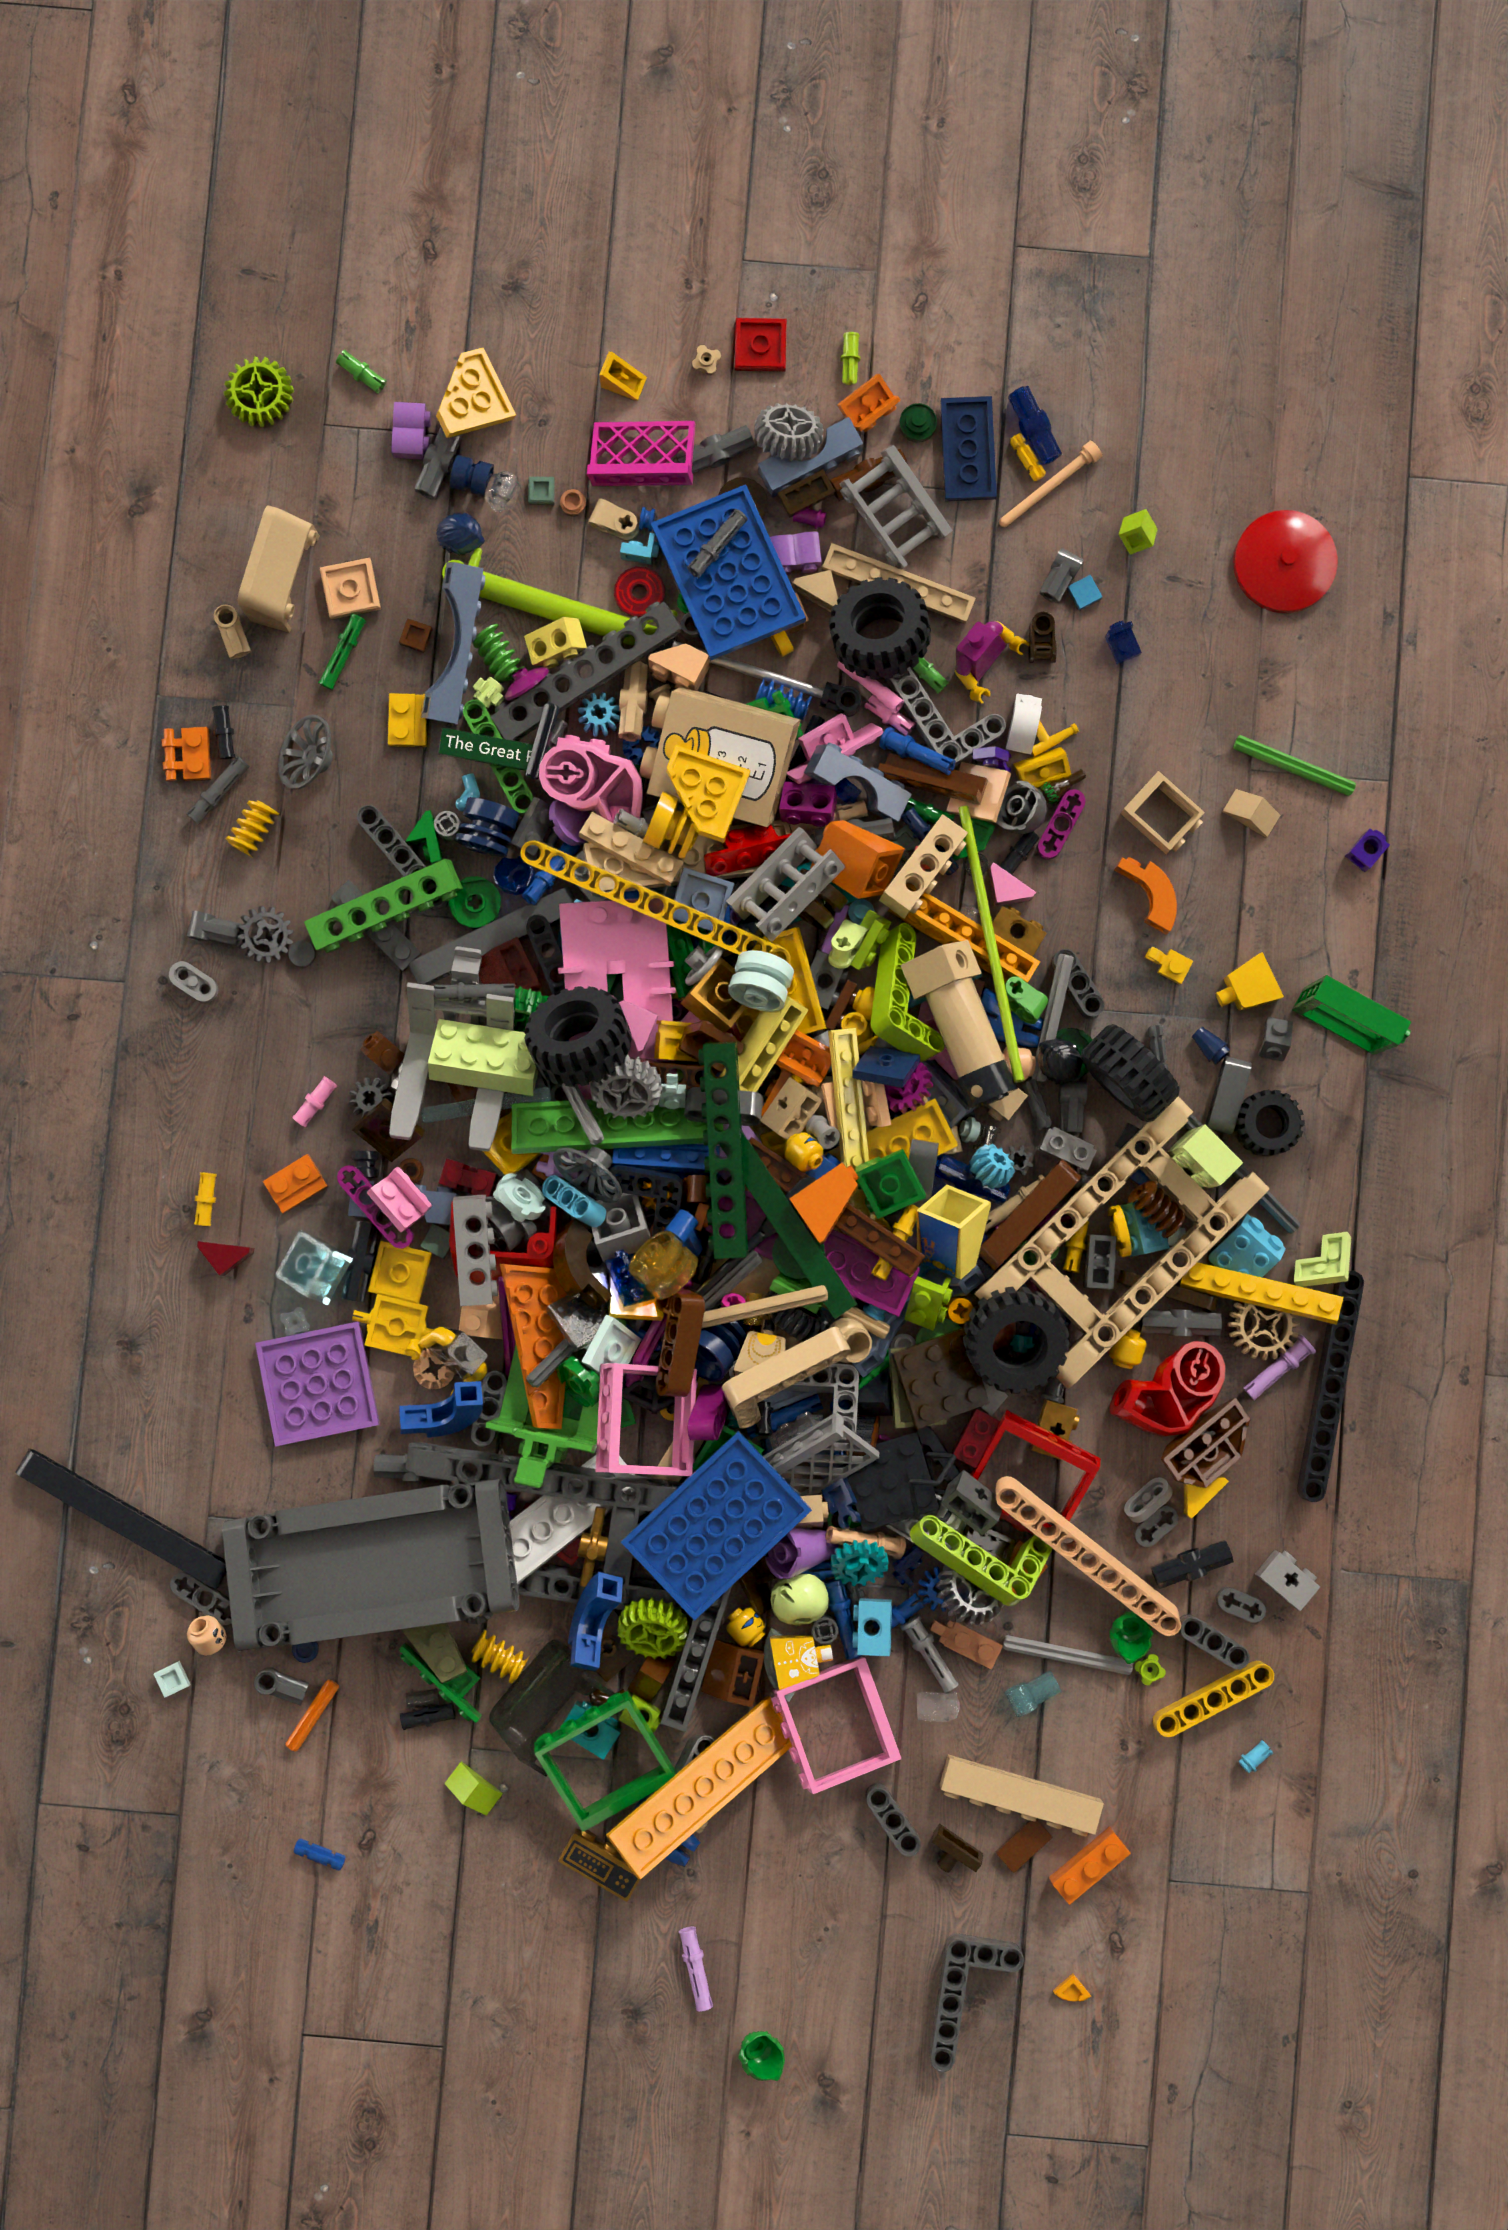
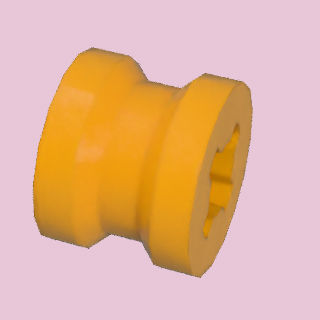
[944,1297,973,1324]

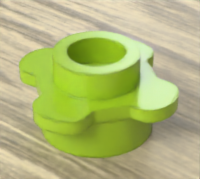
[1134,1654,1166,1685]

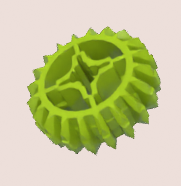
[224,356,294,427]
[617,1597,689,1659]

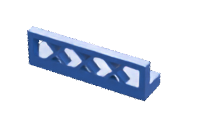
[612,1144,720,1179]

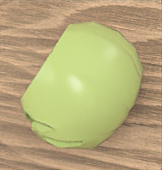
[770,1574,829,1625]

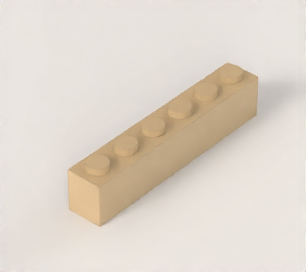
[939,1754,1104,1836]

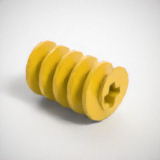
[225,800,280,858]
[471,1629,530,1684]

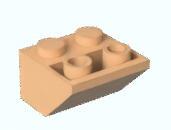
[648,643,710,691]

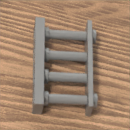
[840,445,953,569]
[726,827,845,942]

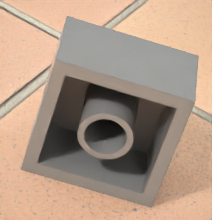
[591,1193,654,1263]

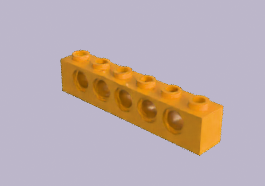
[888,883,1040,986]

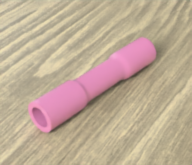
[837,661,904,713]

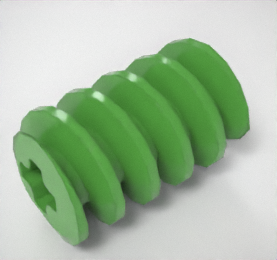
[472,624,525,683]

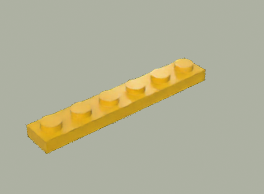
[1180,1262,1343,1325]

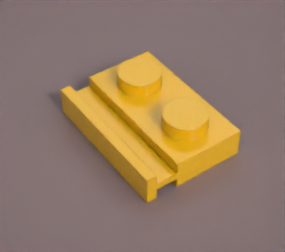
[388,693,427,747]
[654,1020,699,1062]

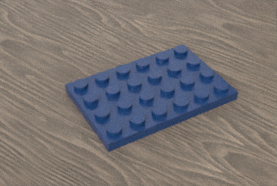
[651,484,806,661]
[621,1431,812,1621]

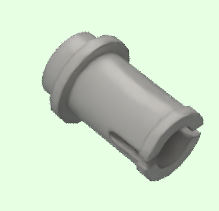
[613,809,649,838]

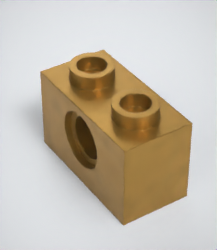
[992,906,1047,957]

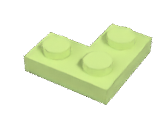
[1294,1232,1351,1287]

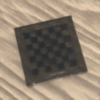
[546,1293,609,1352]

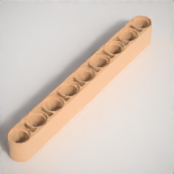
[995,1476,1181,1636]

